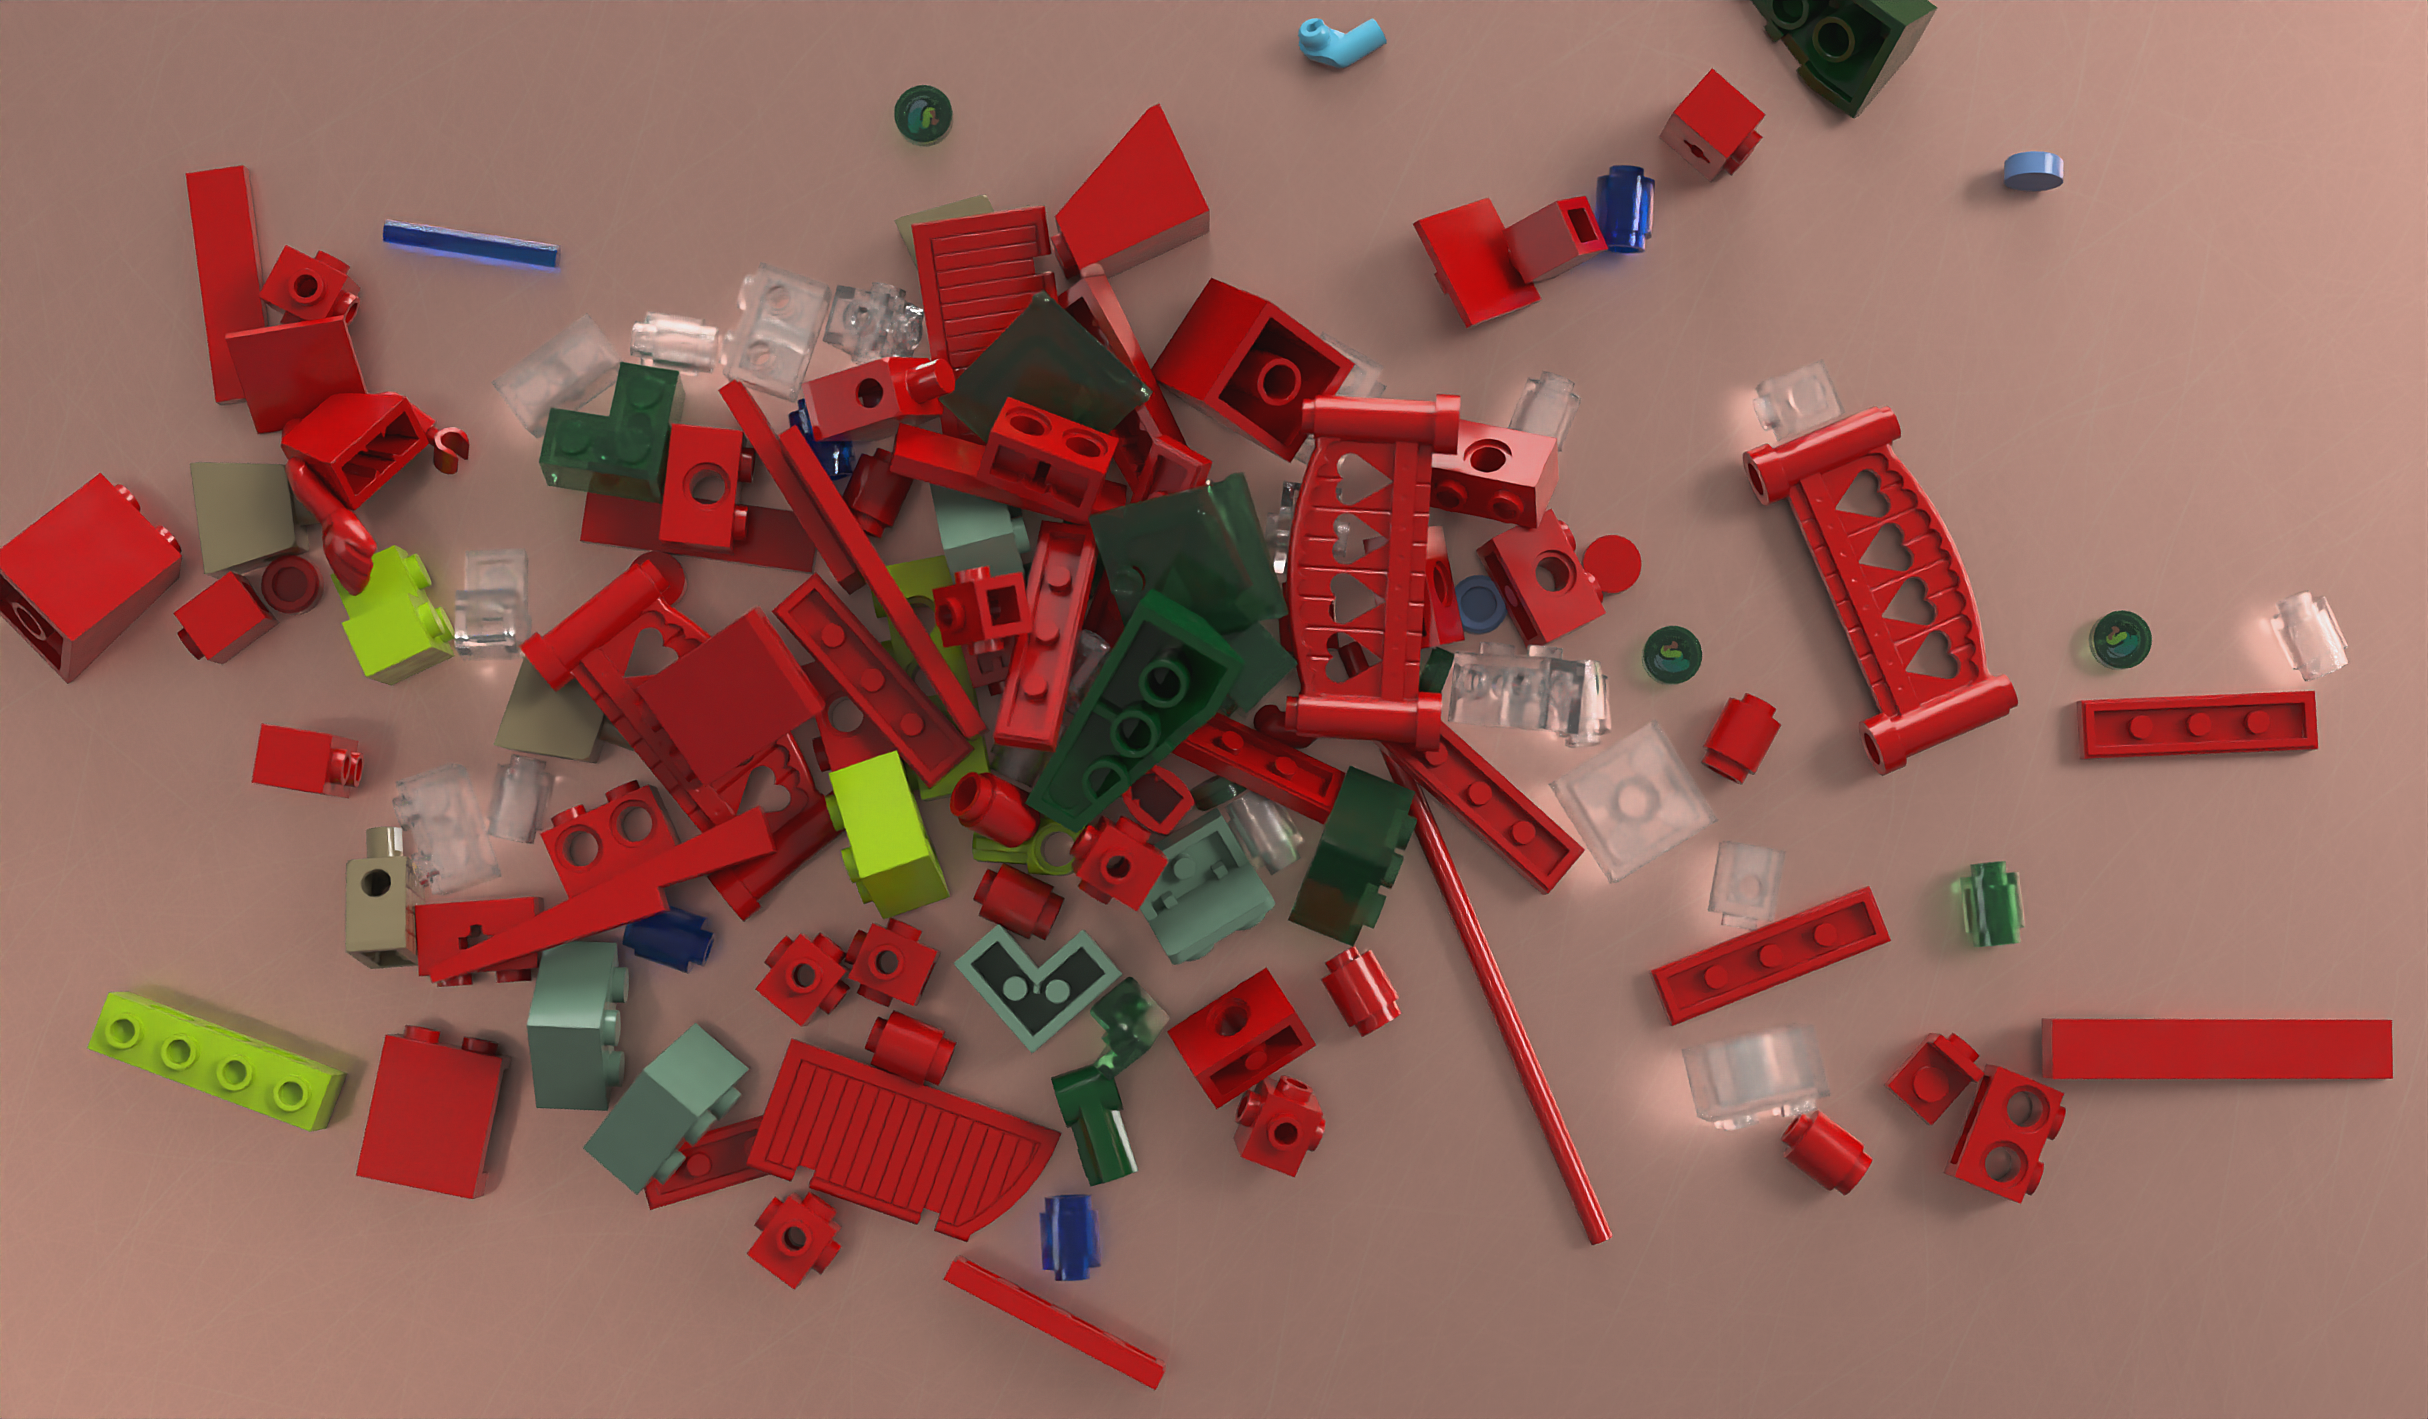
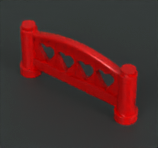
[1285,394,1460,752]
[1743,406,2018,776]
[518,559,846,922]

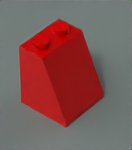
[1050,103,1210,281]
[1151,278,1355,463]
[0,472,182,684]
[635,606,826,788]

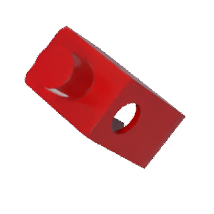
[801,357,955,441]

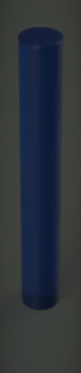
[383,219,561,268]

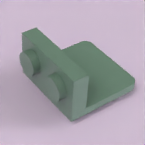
[1140,807,1275,965]

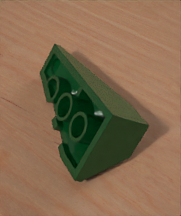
[1751,0,1938,119]
[1025,588,1246,834]

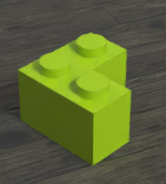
[330,545,456,686]
[825,750,950,920]

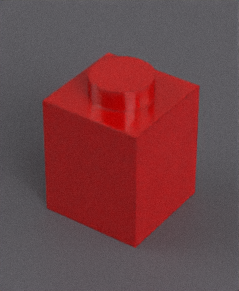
[1502,195,1609,284]
[173,571,279,665]

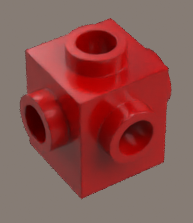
[258,245,361,327]
[932,566,1033,656]
[1069,815,1168,912]
[844,917,941,1007]
[755,932,851,1027]
[1233,1075,1326,1178]
[746,1191,842,1290]

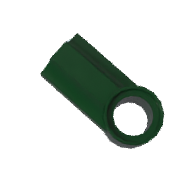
[1051,1059,1139,1187]

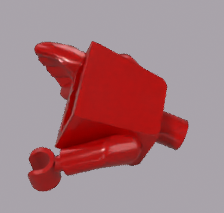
[281,391,469,596]

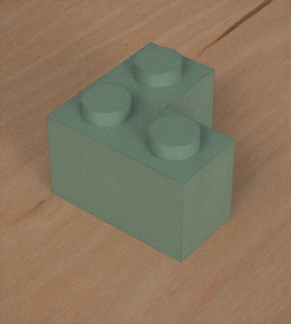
[929,483,1032,590]
[953,924,1123,1053]
[527,941,629,1111]
[583,1023,749,1195]

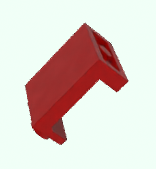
[356,1025,512,1199]

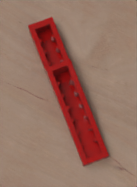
[1058,275,1254,615]
[428,805,777,983]
[2042,1018,2393,1079]

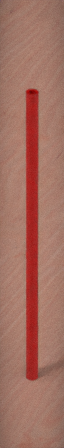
[1337,641,1613,1245]

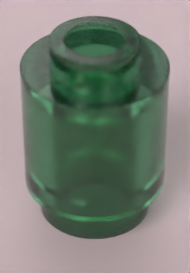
[1960,861,2026,947]

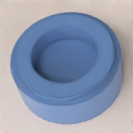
[2004,151,2064,191]
[1455,575,1507,635]

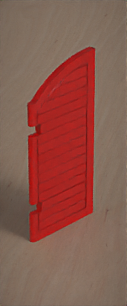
[911,205,1075,446]
[745,1038,1062,1242]

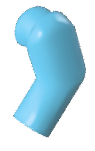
[1298,18,1387,68]

